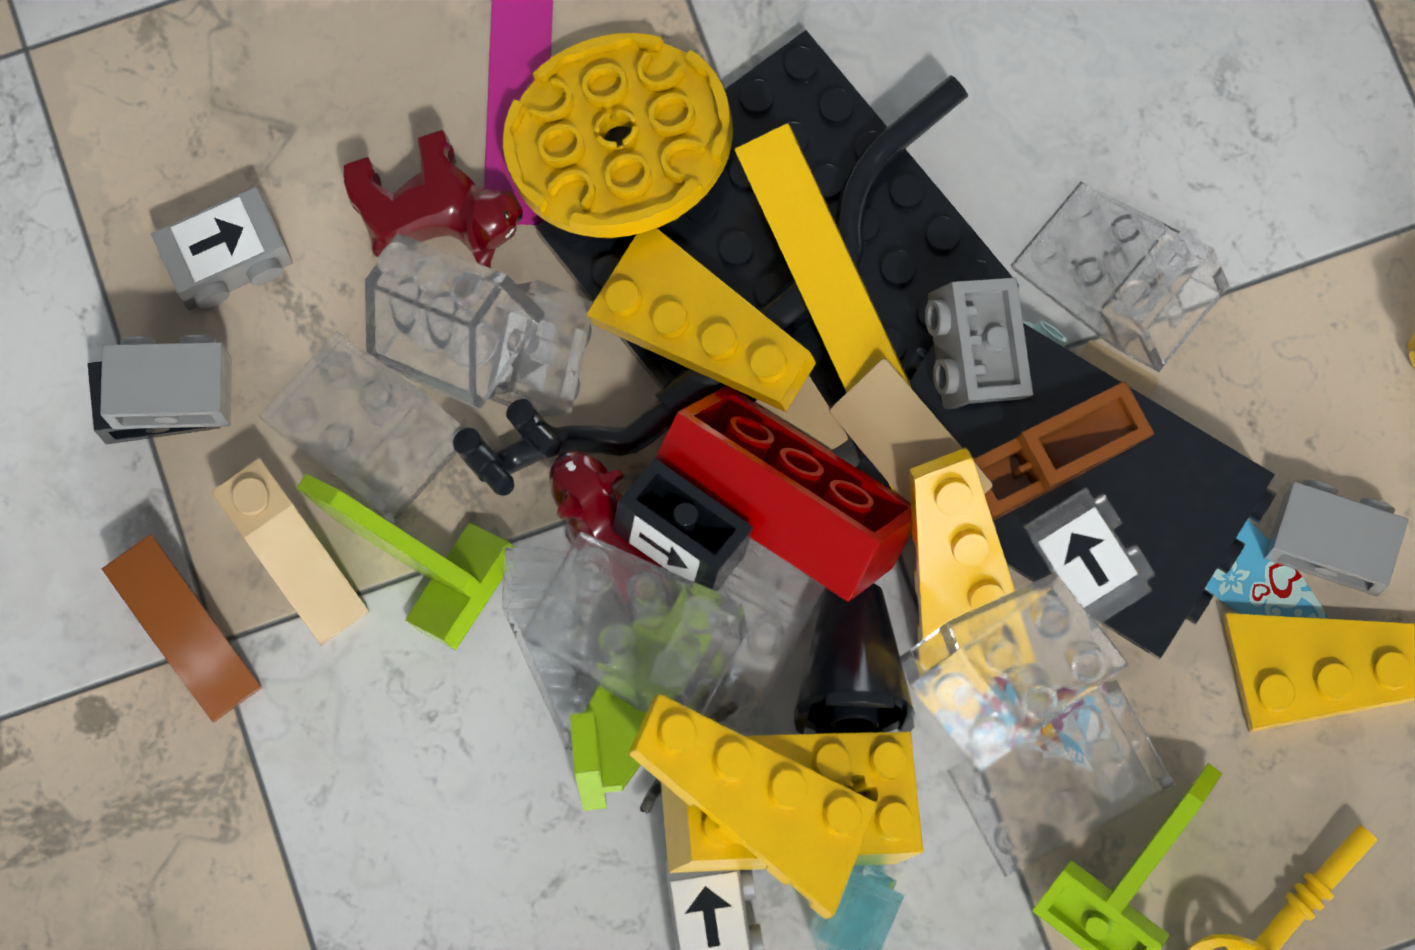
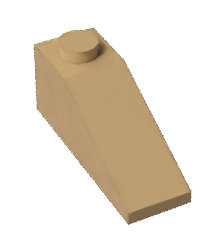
[211,458,369,646]

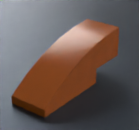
[973,381,1154,521]
[101,534,262,723]

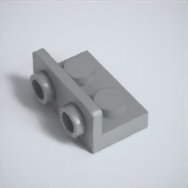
[925,278,1033,409]

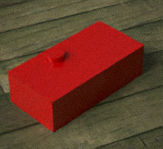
[655,386,912,602]

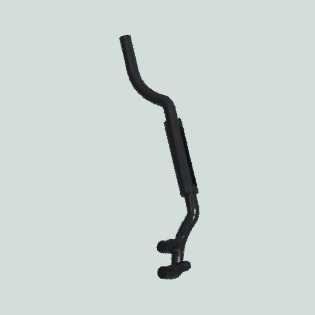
[453,75,968,496]

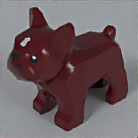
[343,130,523,273]
[549,451,678,622]

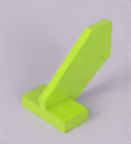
[296,474,520,651]
[570,608,714,811]
[1032,763,1223,950]

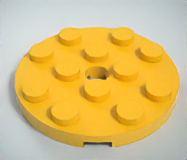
[503,33,733,238]

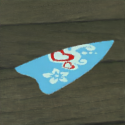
[1205,519,1328,619]

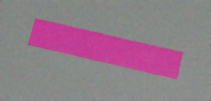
[484,0,553,225]

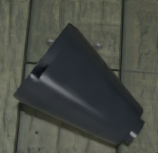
[794,583,915,734]

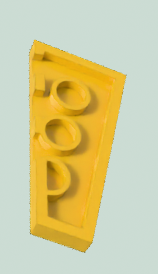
[586,228,816,412]
[909,448,1037,700]
[1222,613,1415,732]
[629,694,878,919]

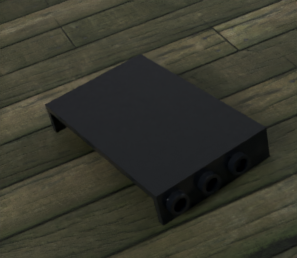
[856,323,1277,660]

